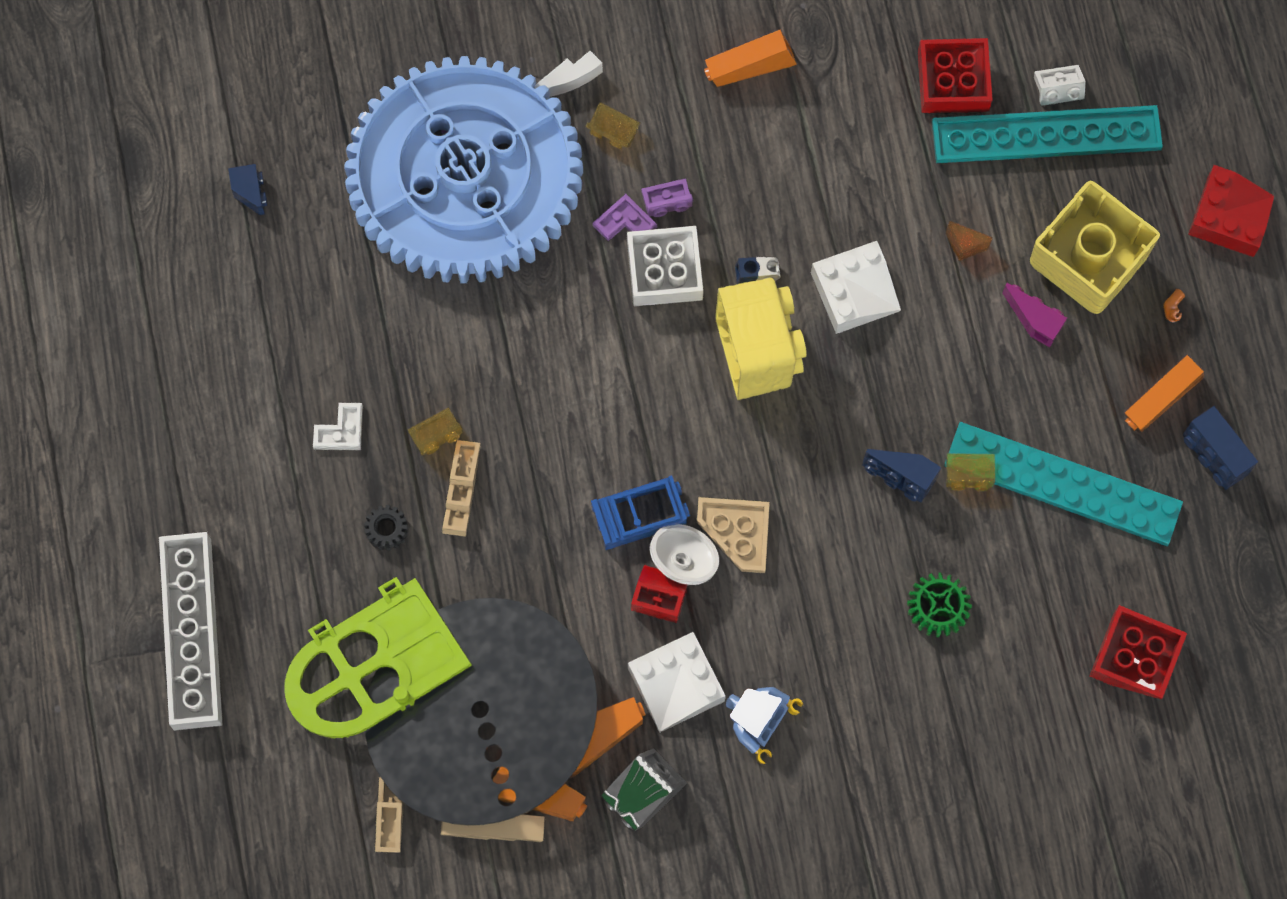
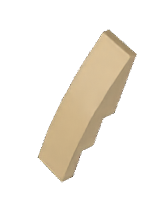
[442,440,480,536]
[375,777,404,852]
[441,815,544,842]

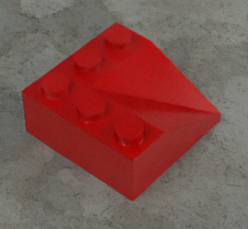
[918,38,992,113]
[1188,165,1274,257]
[1090,605,1187,699]

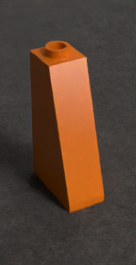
[704,30,797,87]
[1125,355,1204,432]
[570,697,645,778]
[493,767,587,821]

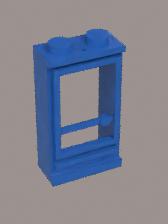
[591,475,690,550]

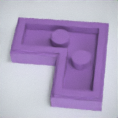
[593,194,657,241]

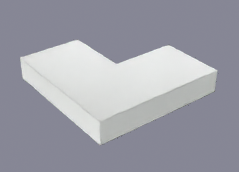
[313,403,363,450]

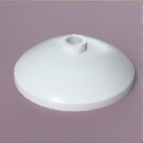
[650,524,719,585]

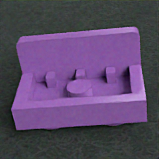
[641,178,693,217]

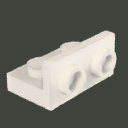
[1034,65,1086,106]

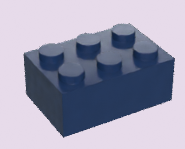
[1183,406,1258,490]

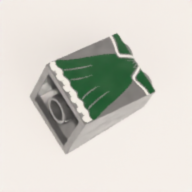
[601,748,687,830]

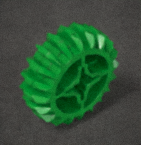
[907,573,972,637]

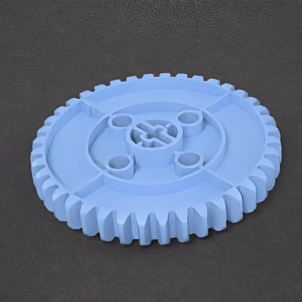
[344,56,583,283]

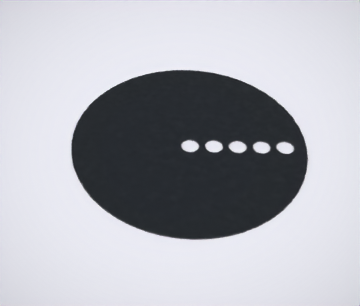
[365,598,597,826]

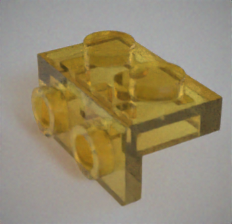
[585,102,641,149]
[408,407,463,456]
[945,453,995,491]

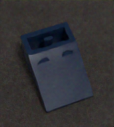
[862,449,941,503]

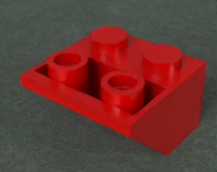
[631,565,688,623]

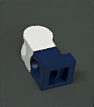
[735,257,780,284]

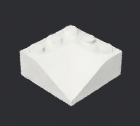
[627,226,703,306]
[811,241,901,334]
[628,632,725,733]

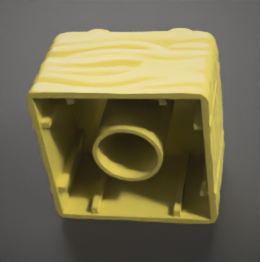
[1030,181,1160,314]
[716,278,806,400]

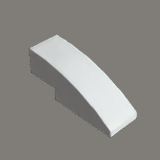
[535,51,602,97]

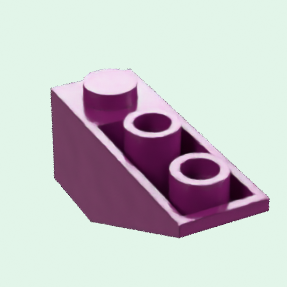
[1002,283,1067,348]

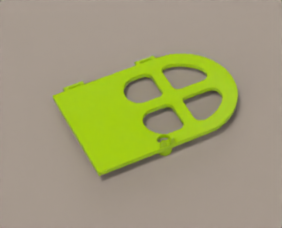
[285,577,472,738]

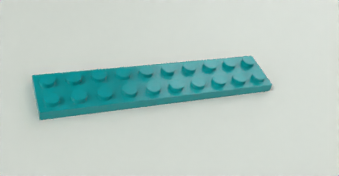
[932,105,1163,163]
[944,422,1183,546]

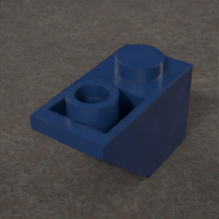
[228,164,267,215]

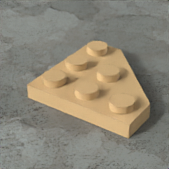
[697,497,769,573]

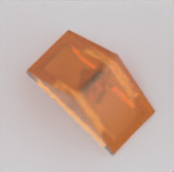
[946,221,993,261]

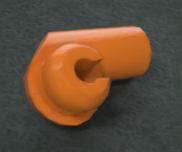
[1163,289,1185,322]

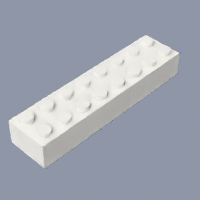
[159,532,222,730]

